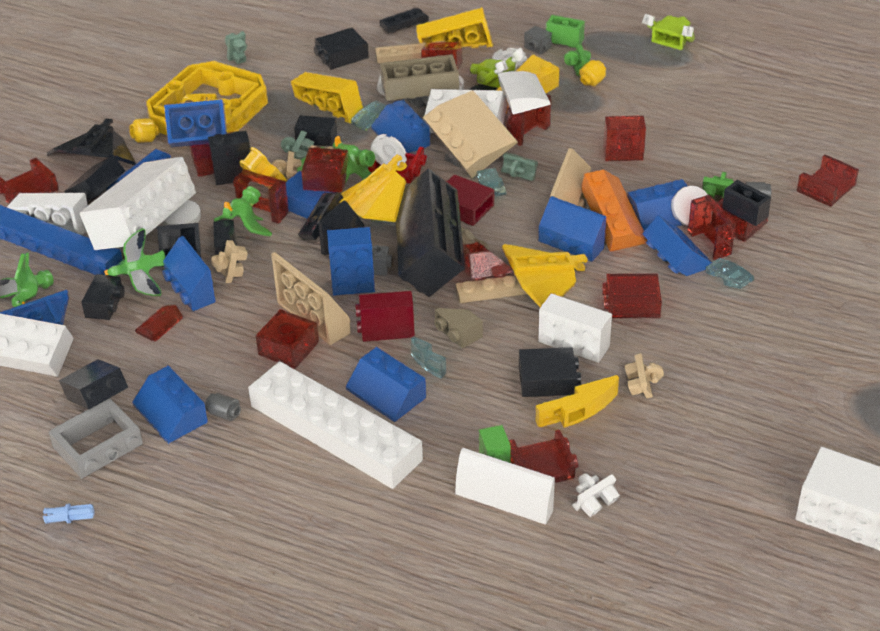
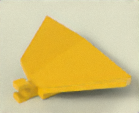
[340,154,407,222]
[502,244,588,308]

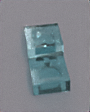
[351,100,386,131]
[476,168,507,197]
[706,258,754,289]
[411,336,446,379]

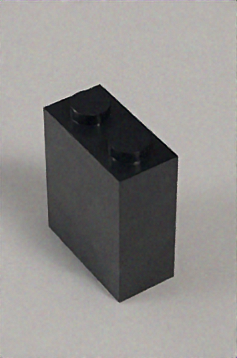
[314,27,369,70]
[208,131,253,186]
[64,155,126,201]
[519,347,581,397]
[59,359,129,410]

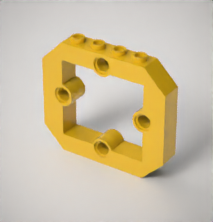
[146,61,268,146]

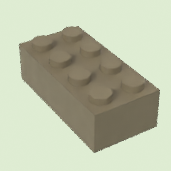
[380,55,459,101]

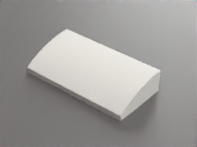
[498,71,550,114]
[456,448,555,525]

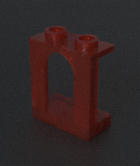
[233,169,289,224]
[688,195,736,260]

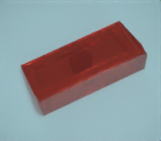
[135,305,183,342]

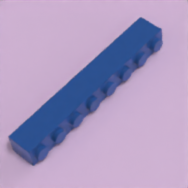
[0,205,123,276]

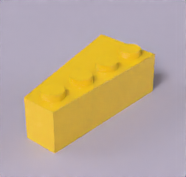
[416,7,493,49]
[496,54,559,116]
[290,72,365,123]

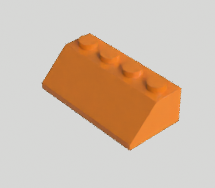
[581,170,647,252]

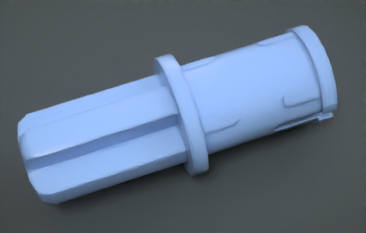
[43,504,95,524]

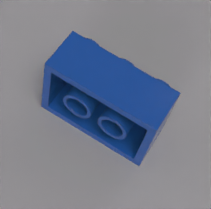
[164,99,227,148]
[327,227,375,296]

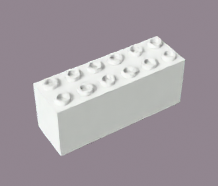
[79,157,196,250]
[796,447,880,551]

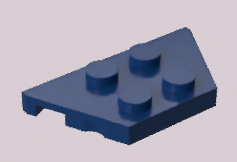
[0,290,69,325]

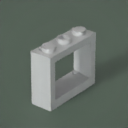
[48,398,143,479]

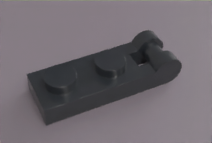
[379,8,429,33]
[298,193,343,240]

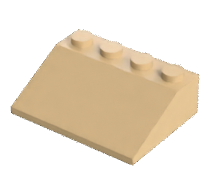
[423,90,518,178]
[271,252,351,345]

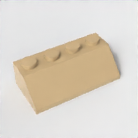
[550,148,591,208]

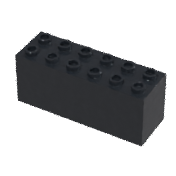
[396,168,465,297]

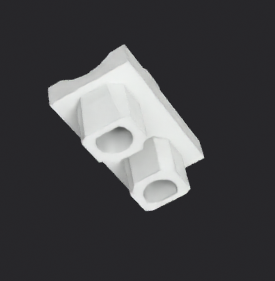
[572,473,620,517]

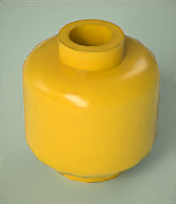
[579,60,606,87]
[129,118,159,143]

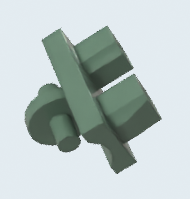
[225,31,247,64]
[281,131,314,160]
[501,152,538,181]

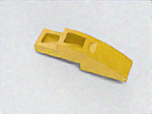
[535,375,619,428]

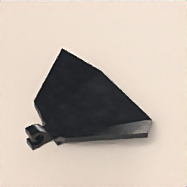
[47,118,136,165]

